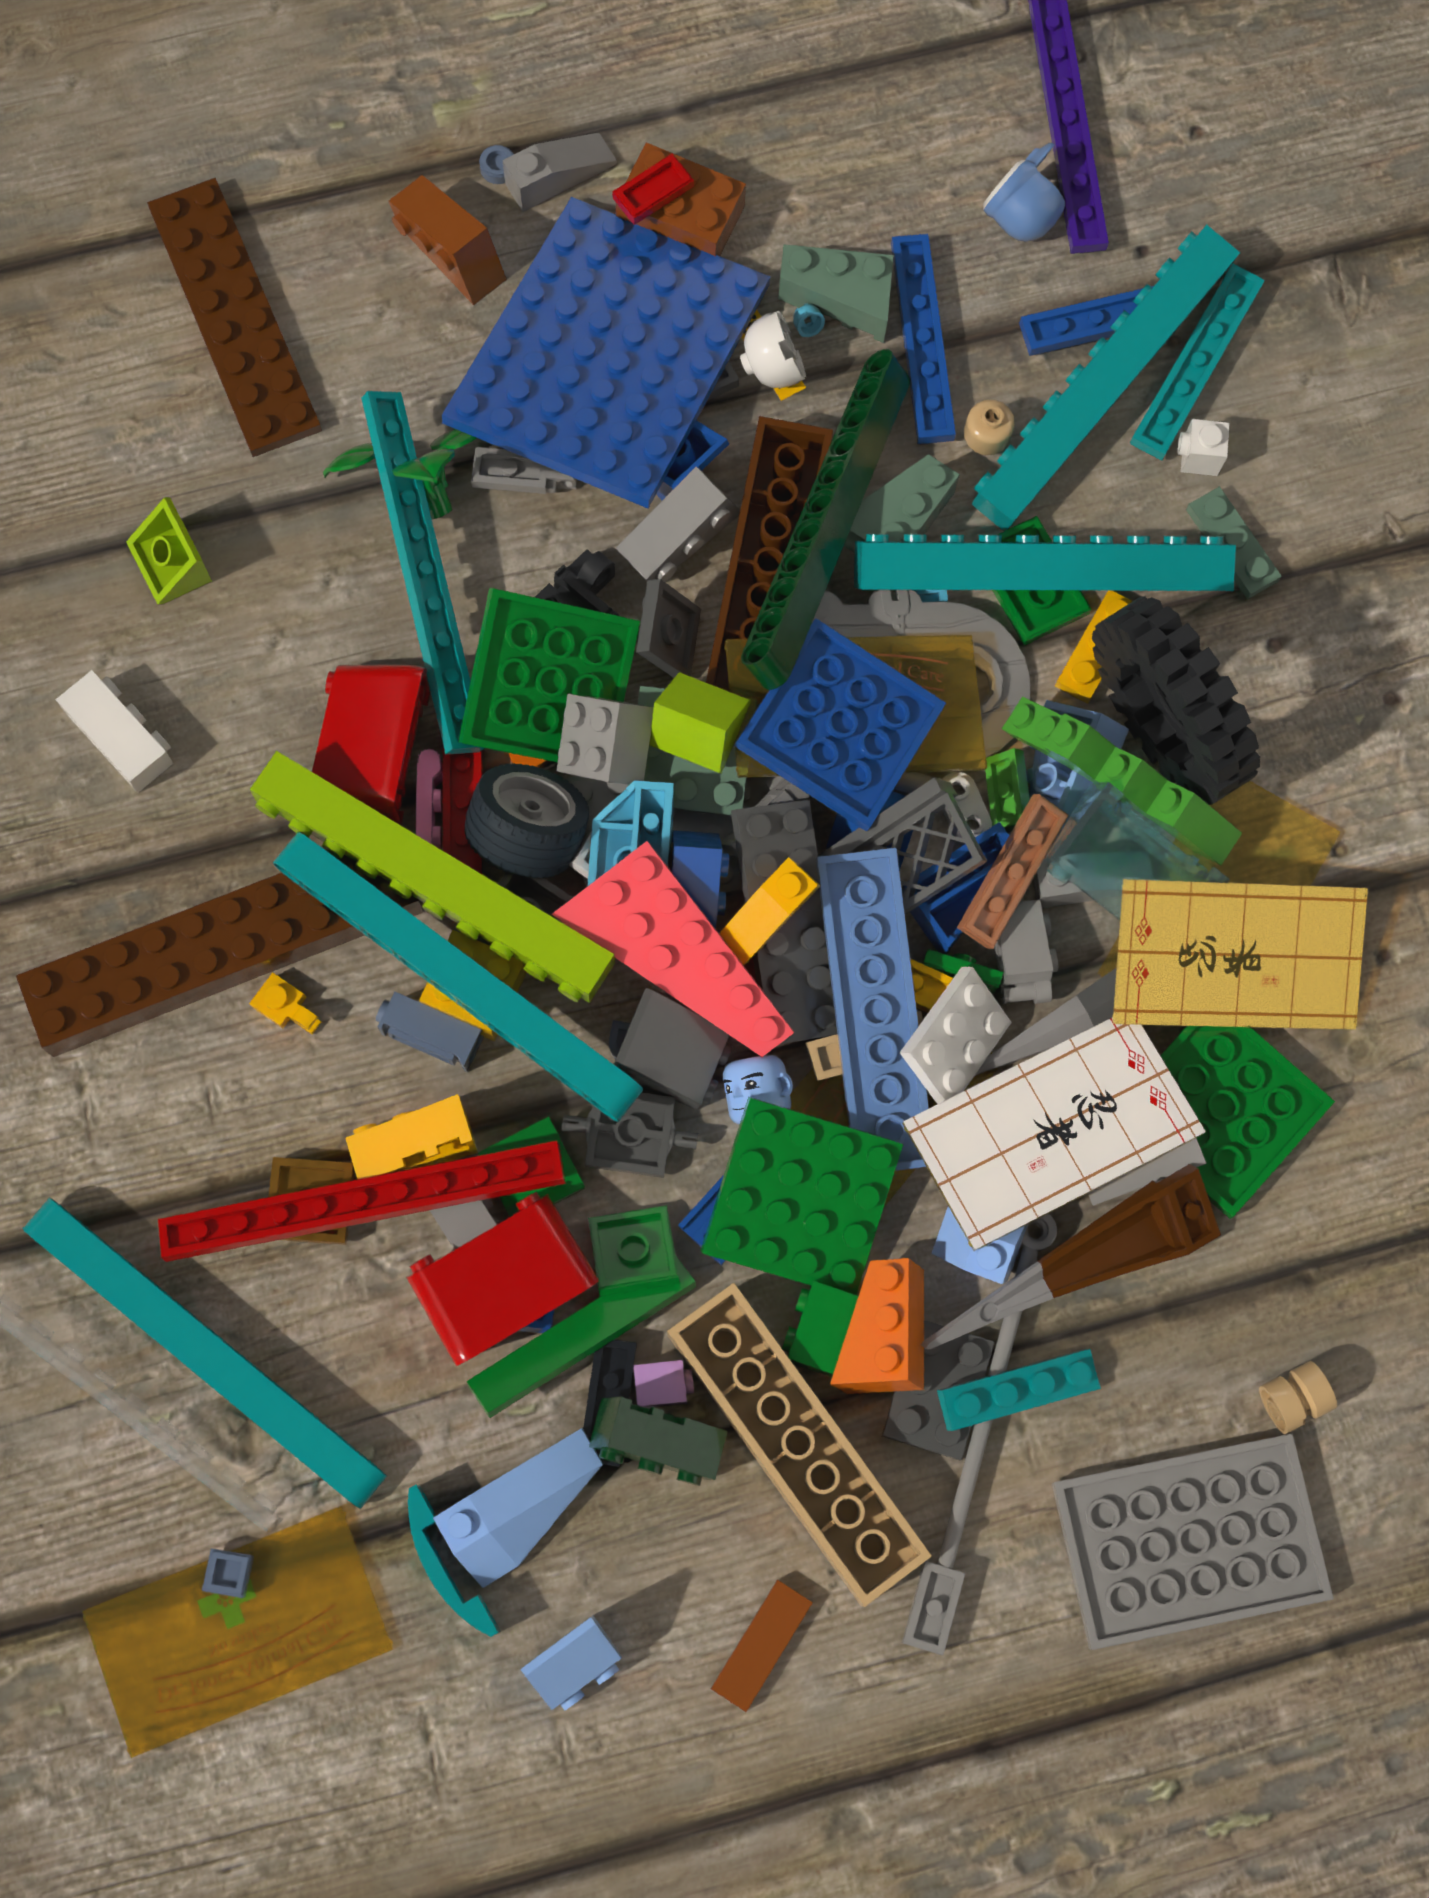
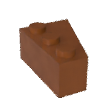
[389,175,507,305]

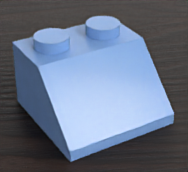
[521,1615,622,1711]

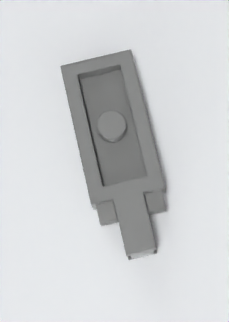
[471,447,577,494]

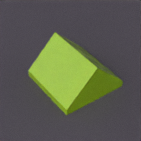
[126,497,212,605]
[649,672,751,774]

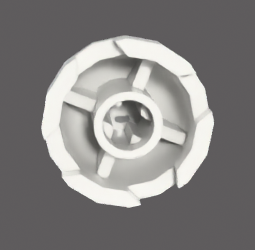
[740,311,806,388]

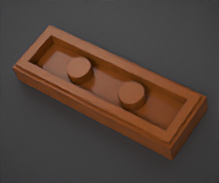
[711,1579,813,1712]

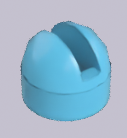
[793,303,825,337]

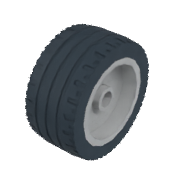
[464,763,589,878]

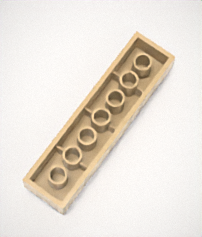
[667,1283,932,1607]

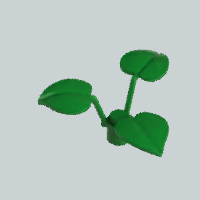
[323,429,476,520]

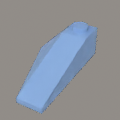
[433,1428,603,1588]

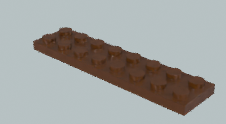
[147,177,322,457]

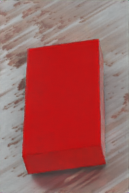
[612,153,694,225]

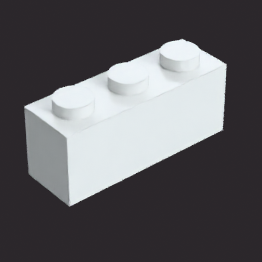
[56,670,174,793]

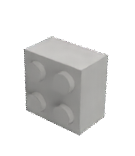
[556,694,654,784]

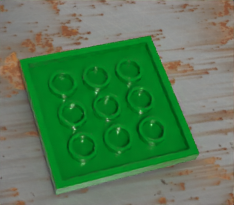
[458,588,640,762]
[1161,1025,1335,1219]
[700,1096,903,1295]

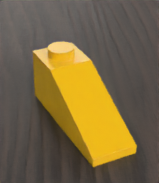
[719,857,820,966]

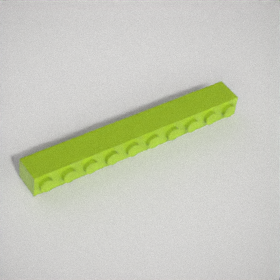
[250,751,615,1003]

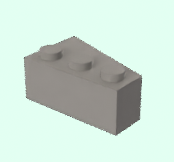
[616,467,740,582]

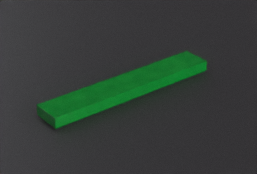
[467,1256,696,1418]

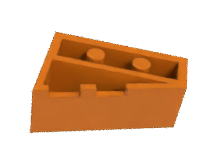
[830,1258,924,1394]

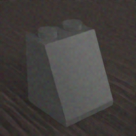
[614,988,733,1110]

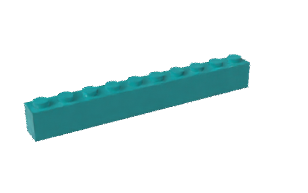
[971,224,1240,531]
[854,534,1236,591]

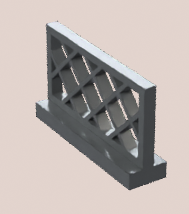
[818,777,987,914]

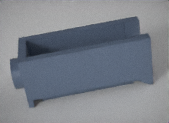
[376,992,484,1072]

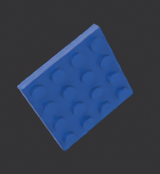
[734,618,946,831]

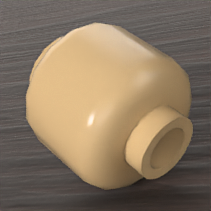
[964,400,1015,455]

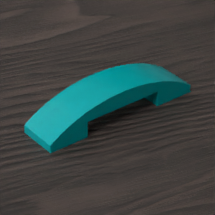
[408,1484,501,1637]

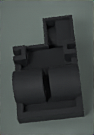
[535,549,619,616]

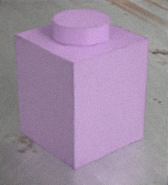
[634,1360,694,1408]

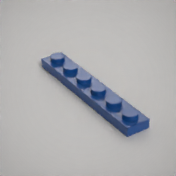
[891,234,956,444]

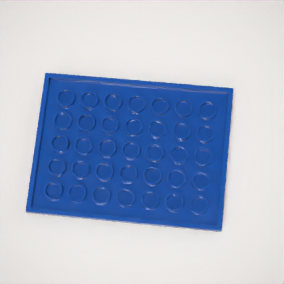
[442,197,771,509]

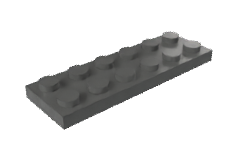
[731,800,837,1044]

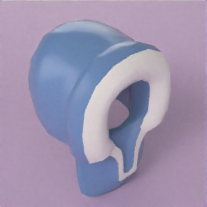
[983,143,1065,242]

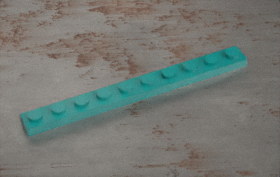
[361,391,484,754]

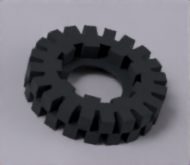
[1092,596,1260,805]

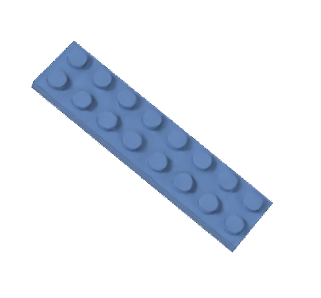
[816,848,929,1171]

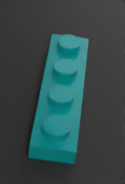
[937,1349,1101,1431]

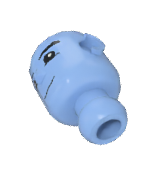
[723,1055,793,1125]

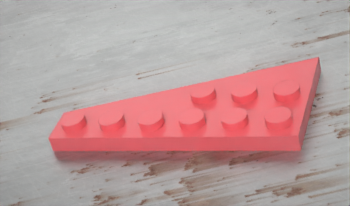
[551,841,794,1057]

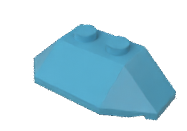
[587,780,674,887]

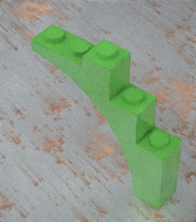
[1002,696,1242,866]

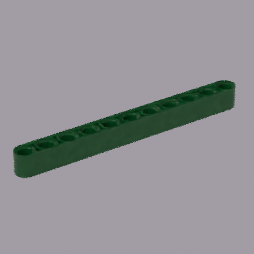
[741,349,911,690]

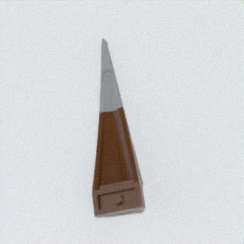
[921,1164,1221,1349]

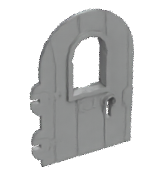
[813,590,1030,767]

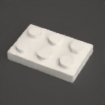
[900,967,1012,1104]

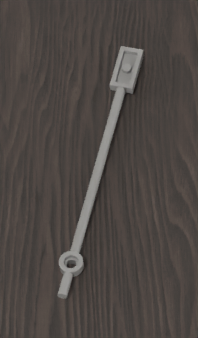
[902,1212,1057,1656]

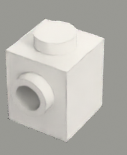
[1177,419,1229,476]

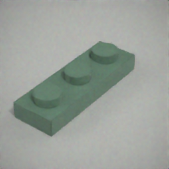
[1186,486,1282,600]

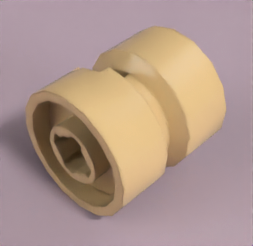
[1259,1361,1337,1434]

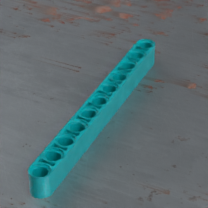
[273,832,643,1122]
[22,1197,387,1509]

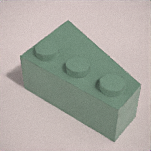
[778,244,894,343]
[844,454,960,553]

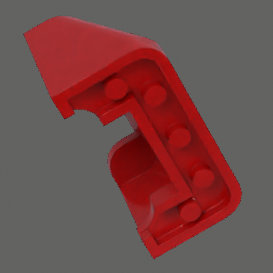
[312,665,431,826]
[406,1191,599,1366]

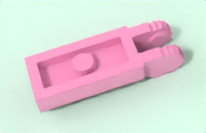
[416,748,443,849]

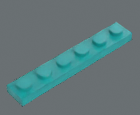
[1130,263,1265,461]

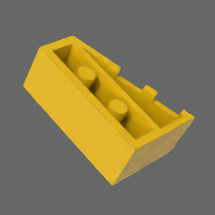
[345,1094,478,1179]

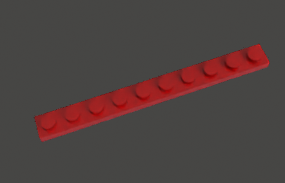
[158,1141,566,1262]

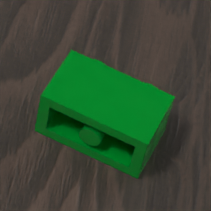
[782,1280,858,1377]

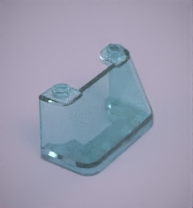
[1045,782,1230,921]

